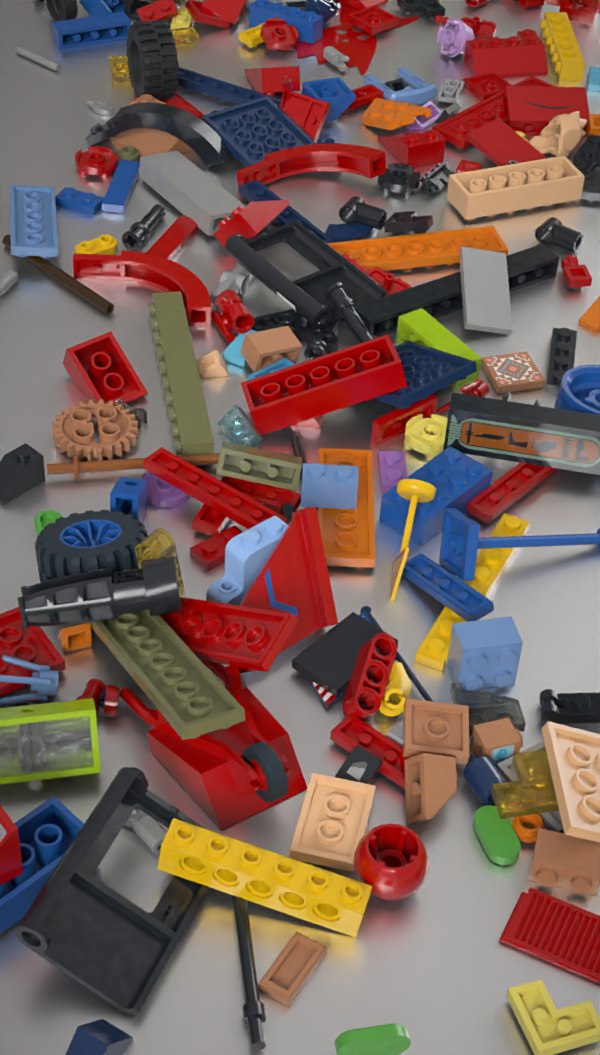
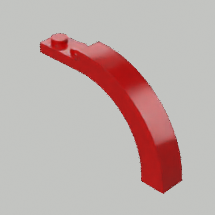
[237,144,386,191]
[73,250,211,327]

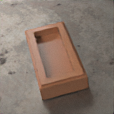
[258,931,327,1007]

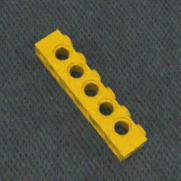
[540,12,585,81]
[157,818,372,938]

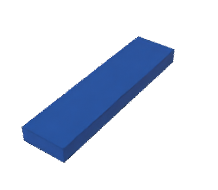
[102,160,140,213]
[402,553,494,622]

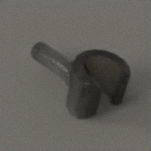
[115,398,147,429]

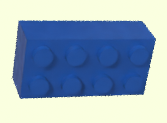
[379,446,493,547]
[0,796,84,934]

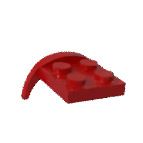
[279,75,331,143]

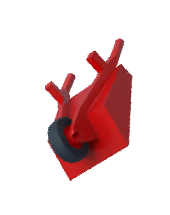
[119,660,307,831]

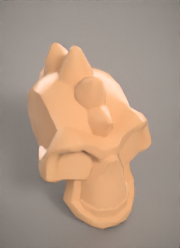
[529,111,587,158]

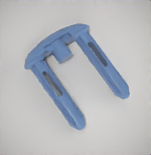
[364,67,437,106]

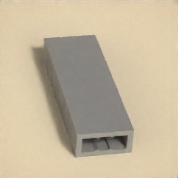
[139,150,245,236]

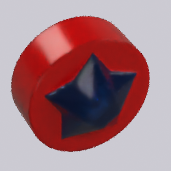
[99,685,120,717]

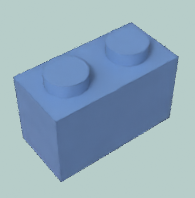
[301,463,358,509]

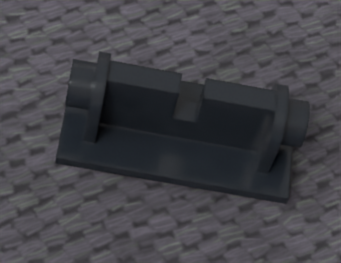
[418,159,455,195]

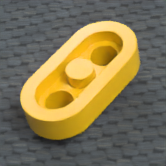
[75,234,118,255]

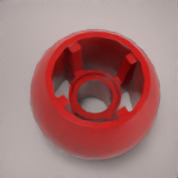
[353,824,429,901]

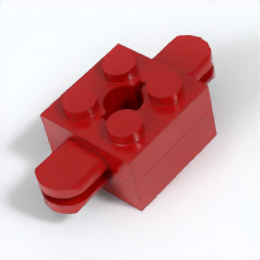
[545,0,600,25]

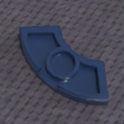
[325,222,375,243]

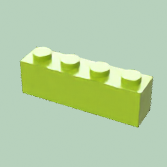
[397,308,481,387]

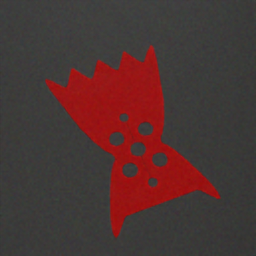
[278,3,419,75]

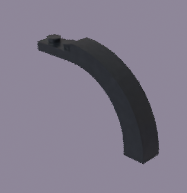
[86,102,231,169]

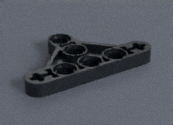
[252,309,345,354]

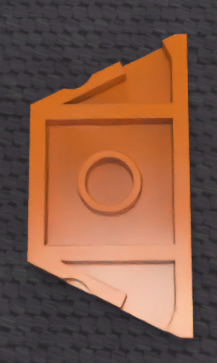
[361,98,432,130]

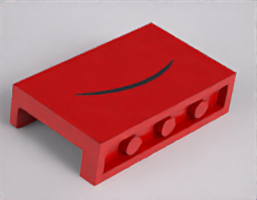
[503,86,590,137]

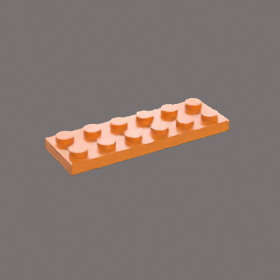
[318,448,375,568]

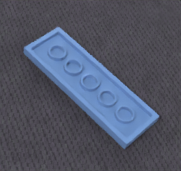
[10,185,58,258]

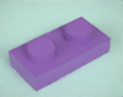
[378,451,407,494]

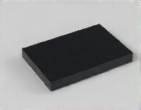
[292,612,398,697]

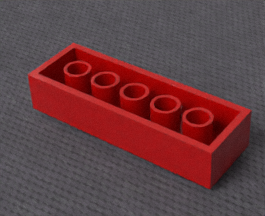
[241,334,407,436]

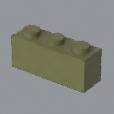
[216,441,302,491]

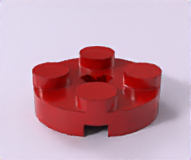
[260,18,299,51]
[75,146,118,178]

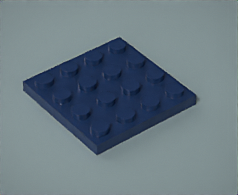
[201,96,316,167]
[373,341,477,409]

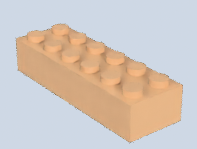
[447,156,585,220]

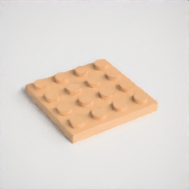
[541,721,600,842]

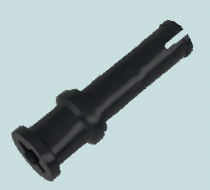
[122,204,166,251]
[324,282,374,343]

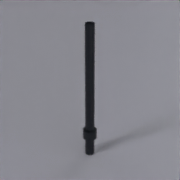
[232,895,266,1051]

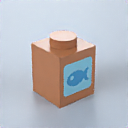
[470,717,523,766]

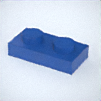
[55,187,104,216]

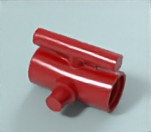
[211,290,254,342]

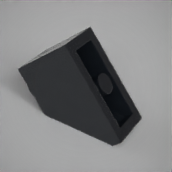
[0,443,45,505]

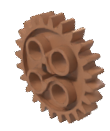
[52,399,138,461]

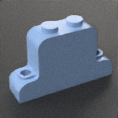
[206,516,288,605]

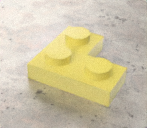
[506,979,600,1055]

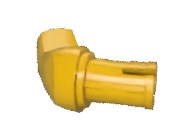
[379,662,412,717]

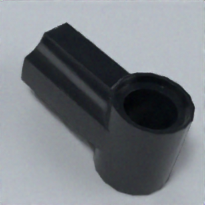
[339,196,387,230]
[535,217,583,252]

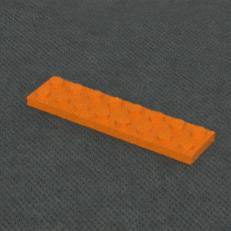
[326,226,509,272]

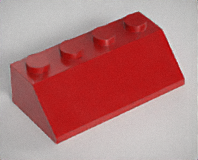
[464,35,548,78]

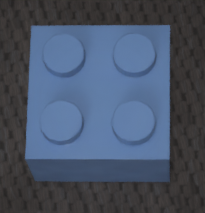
[446,616,523,692]

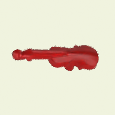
[434,15,496,40]
[342,254,412,297]

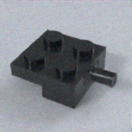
[573,134,600,178]

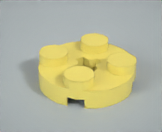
[404,414,447,459]

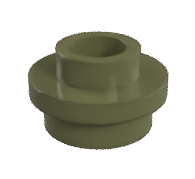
[118,146,139,162]

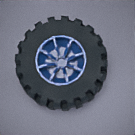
[35,510,150,582]

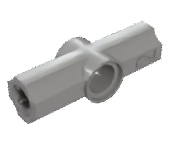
[210,263,254,309]

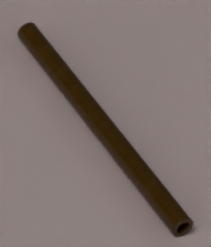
[2,235,114,315]

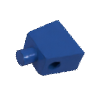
[110,477,148,524]

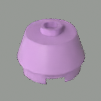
[437,18,474,57]

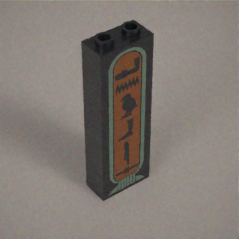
[443,393,600,475]

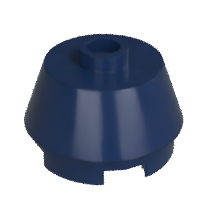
[304,0,341,25]

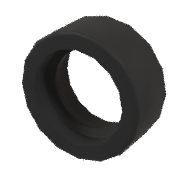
[46,0,78,22]

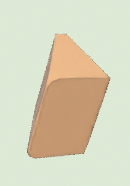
[196,350,229,378]

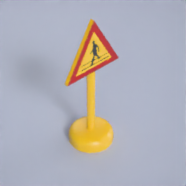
[390,479,436,601]

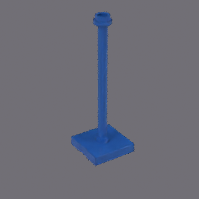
[439,508,600,581]

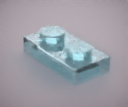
[218,405,263,447]

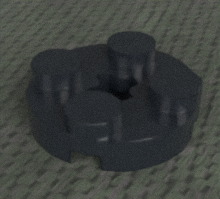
[378,163,421,195]

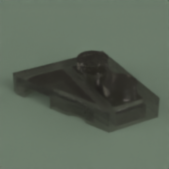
[450,683,526,736]

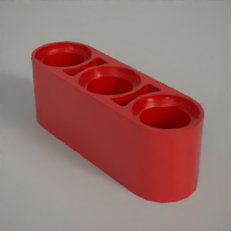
[342,633,397,721]

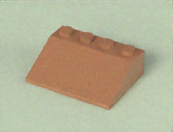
[107,94,194,158]

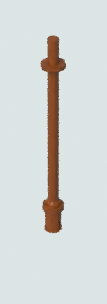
[47,447,262,480]

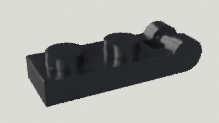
[539,689,600,724]

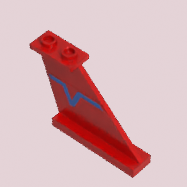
[238,507,338,674]

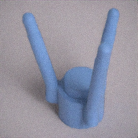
[0,655,58,705]

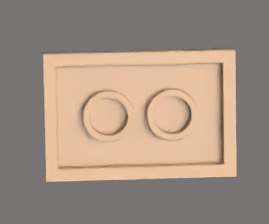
[289,773,376,872]

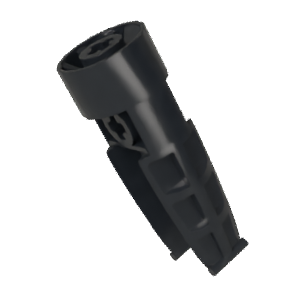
[17,556,182,628]

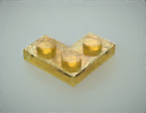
[491,750,559,819]

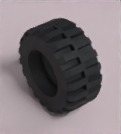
[126,20,179,100]

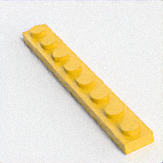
[415,513,530,671]

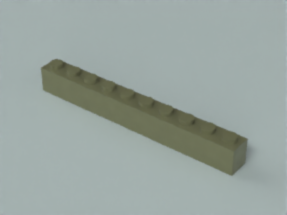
[148,291,214,456]

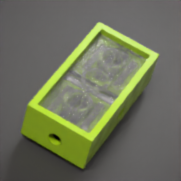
[0,698,101,784]

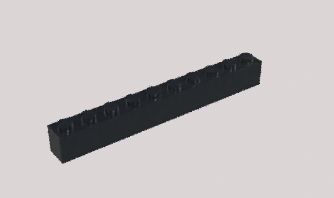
[354,244,559,339]

